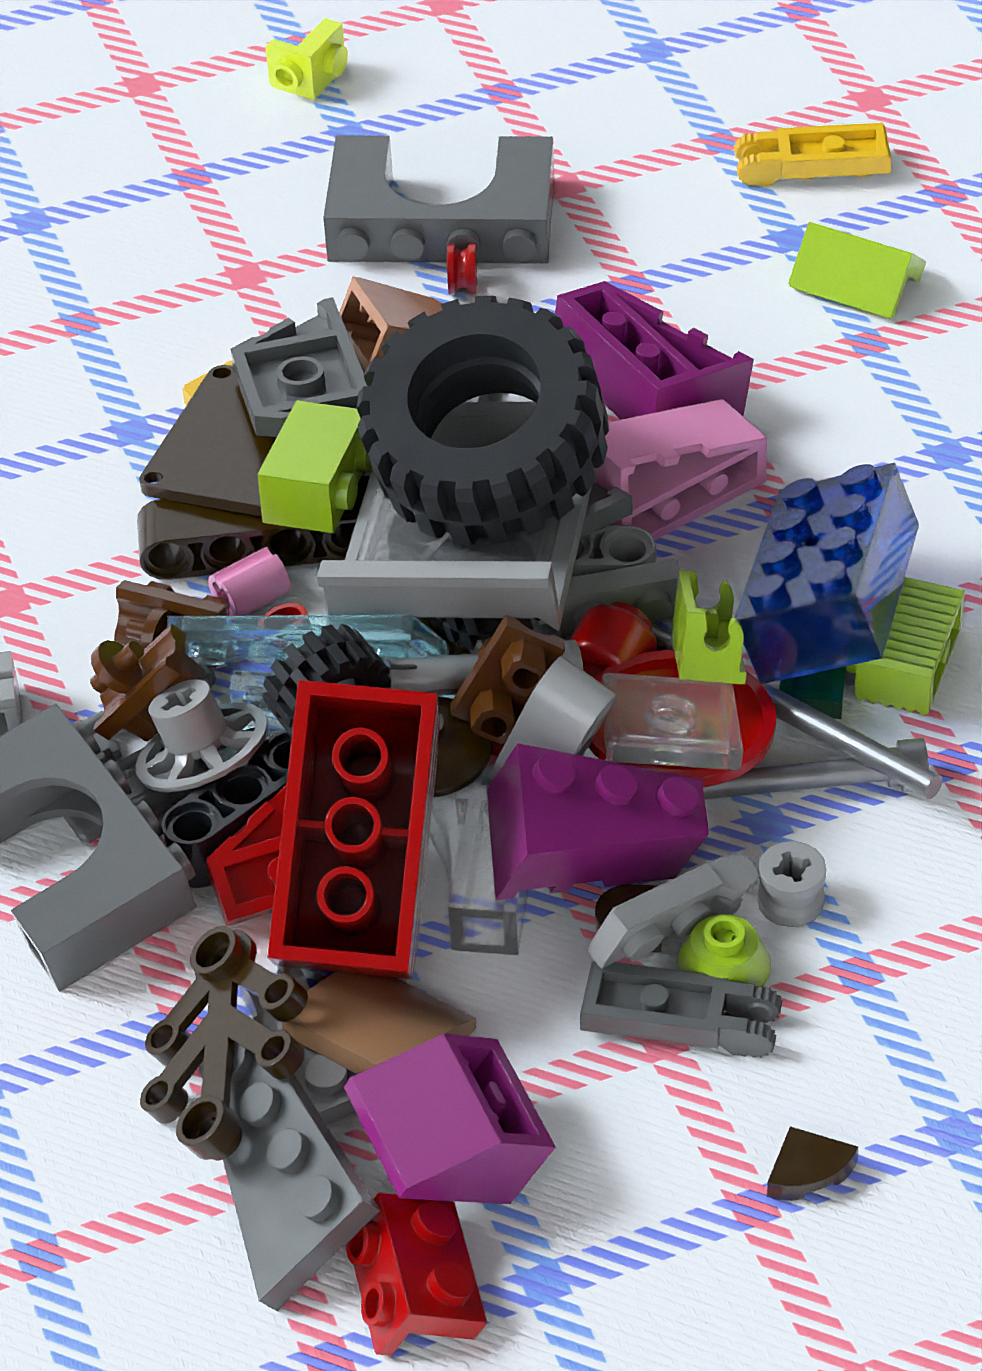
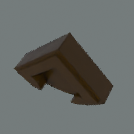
[767,1126,859,1200]

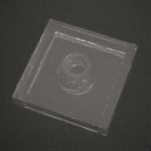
[602,673,743,770]

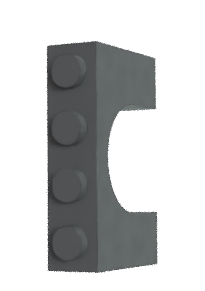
[323,135,555,263]
[0,703,197,992]

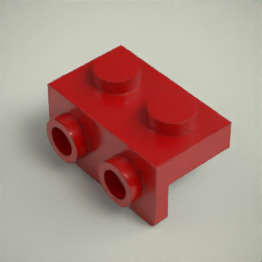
[346,1192,488,1356]

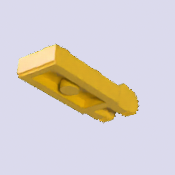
[734,122,891,187]

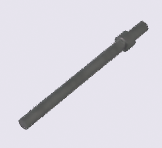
[651,622,942,799]

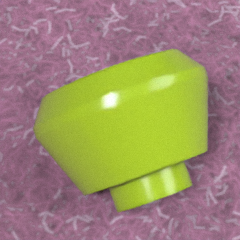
[677,914,771,987]

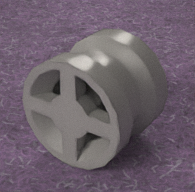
[757,841,826,927]

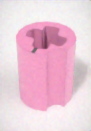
[208,547,291,622]

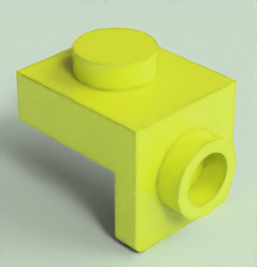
[266,18,348,100]

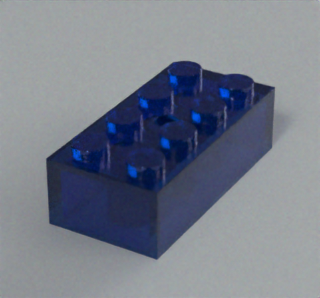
[735,462,919,684]

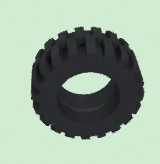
[357,296,609,545]

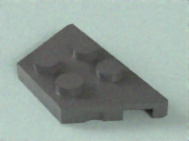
[230,297,367,437]

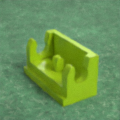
[671,570,746,685]

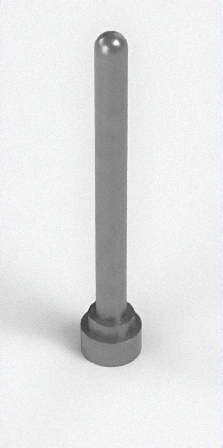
[703,738,929,799]

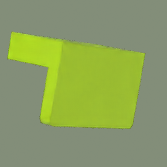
[788,221,927,319]

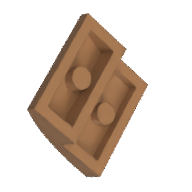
[282,971,476,1074]

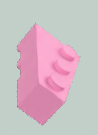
[594,399,767,541]

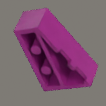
[555,281,754,420]

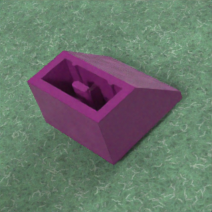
[344,1034,556,1204]

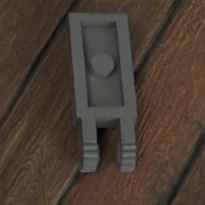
[580,961,782,1058]

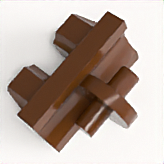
[114,580,230,668]
[450,615,565,744]
[90,624,206,742]

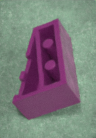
[487,743,709,900]

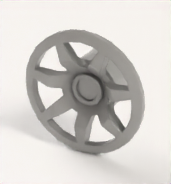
[135,679,268,792]

